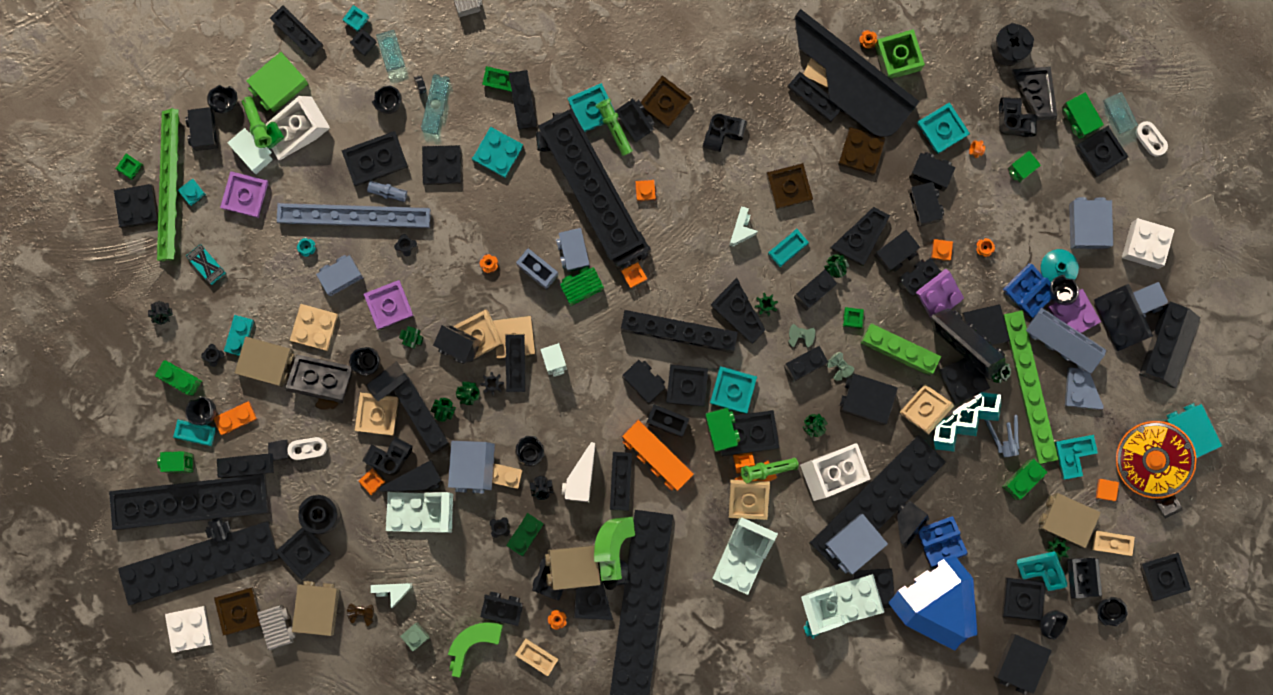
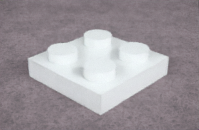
[165,606,212,653]

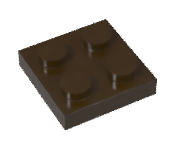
[641,75,692,129]
[838,127,886,175]
[766,163,813,210]
[214,587,261,636]

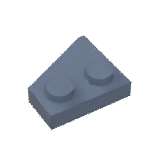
[1065,368,1103,410]

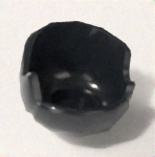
[207,85,238,114]
[372,85,402,114]
[1050,275,1079,306]
[349,346,381,376]
[186,396,217,426]
[515,436,544,467]
[1097,597,1128,626]
[1040,610,1068,640]

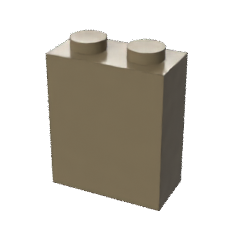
[235,337,295,387]
[1038,493,1101,548]
[545,545,600,590]
[292,581,340,636]

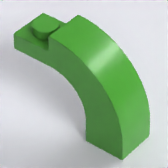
[594,517,635,581]
[448,622,503,678]

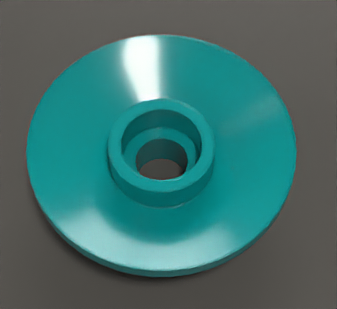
[1040,249,1079,282]

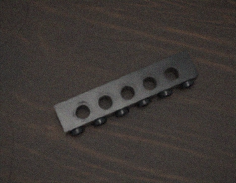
[621,310,738,353]

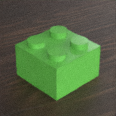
[875,29,925,79]

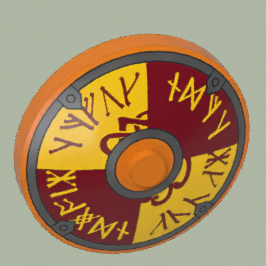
[1116,421,1196,498]

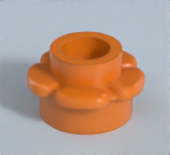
[859,30,877,49]
[969,140,985,158]
[976,238,995,257]
[479,254,498,273]
[548,610,567,630]

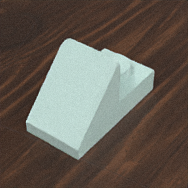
[729,206,758,247]
[371,583,412,608]

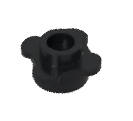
[394,234,417,257]
[201,344,224,367]
[489,517,510,538]

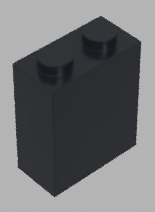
[839,373,898,425]
[994,634,1052,695]

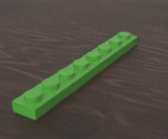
[157,108,180,262]
[1003,311,1058,464]

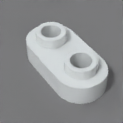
[1135,121,1168,157]
[288,437,327,460]

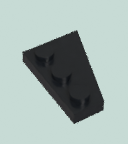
[1012,67,1057,121]
[574,564,613,620]

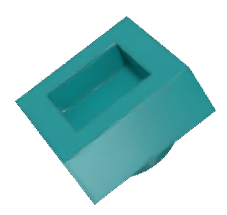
[342,5,369,32]
[178,179,206,206]

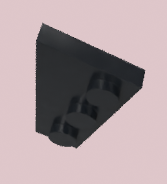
[829,207,890,266]
[710,277,765,344]

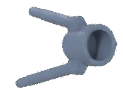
[984,415,1020,457]

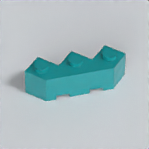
[934,392,1001,452]

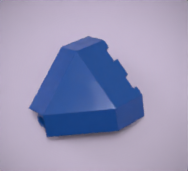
[889,556,977,650]

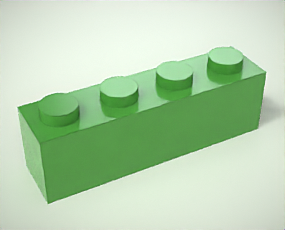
[860,323,941,376]

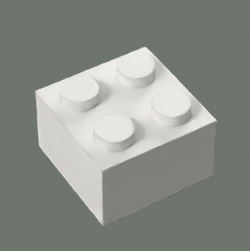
[1122,218,1175,269]

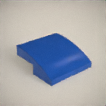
[1003,263,1051,318]
[918,516,968,569]

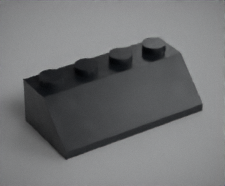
[1139,301,1201,388]
[931,308,1006,380]

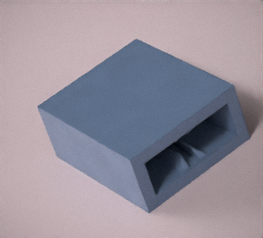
[1069,197,1113,249]
[448,441,495,494]
[825,514,888,574]

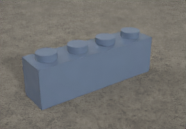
[1026,308,1106,373]

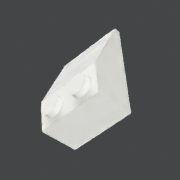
[266,96,330,160]
[562,442,595,503]
[800,443,871,501]

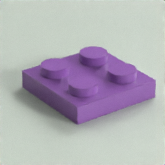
[220,171,269,218]
[916,269,964,318]
[364,280,414,330]
[1048,289,1101,333]

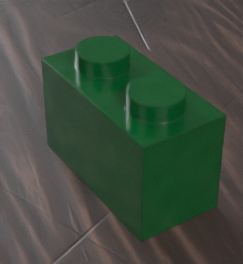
[506,513,545,557]

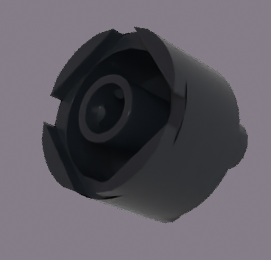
[991,23,1034,66]
[298,495,341,534]

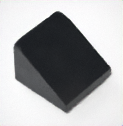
[268,439,290,461]

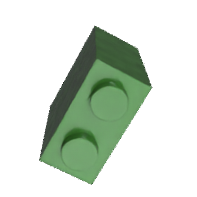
[246,52,308,113]

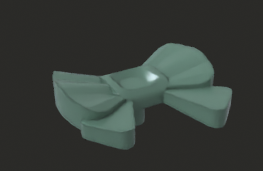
[788,324,815,347]
[827,352,854,381]

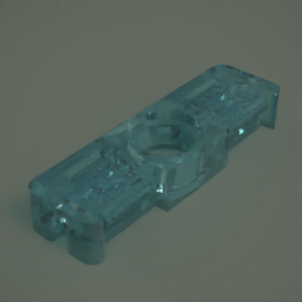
[421,74,450,135]

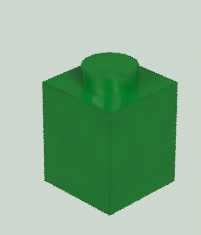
[1008,151,1041,183]

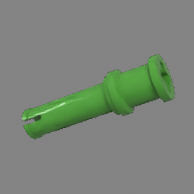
[241,97,272,148]
[595,98,633,156]
[741,458,799,483]

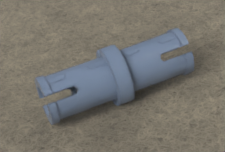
[367,181,408,202]

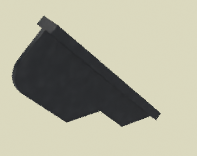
[794,9,920,137]

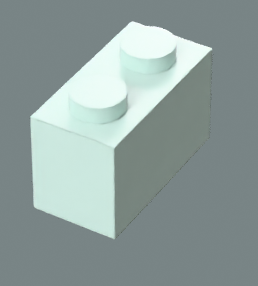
[227,128,273,174]
[540,343,567,377]

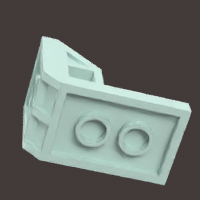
[386,492,453,533]
[712,517,778,595]
[801,574,884,635]

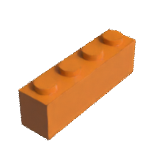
[622,420,694,491]

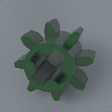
[824,254,849,278]
[754,293,778,317]
[399,326,424,349]
[991,363,1011,383]
[456,381,480,405]
[430,398,456,422]
[802,414,828,437]
[1044,537,1071,562]

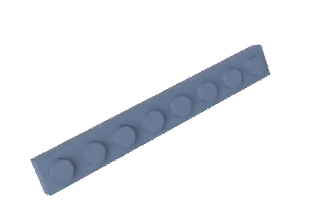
[277,203,431,228]

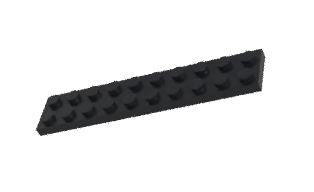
[610,510,673,695]

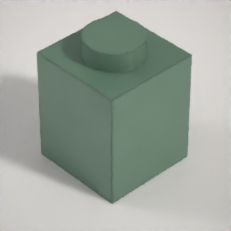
[400,623,430,651]

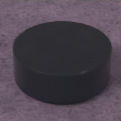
[413,75,427,95]

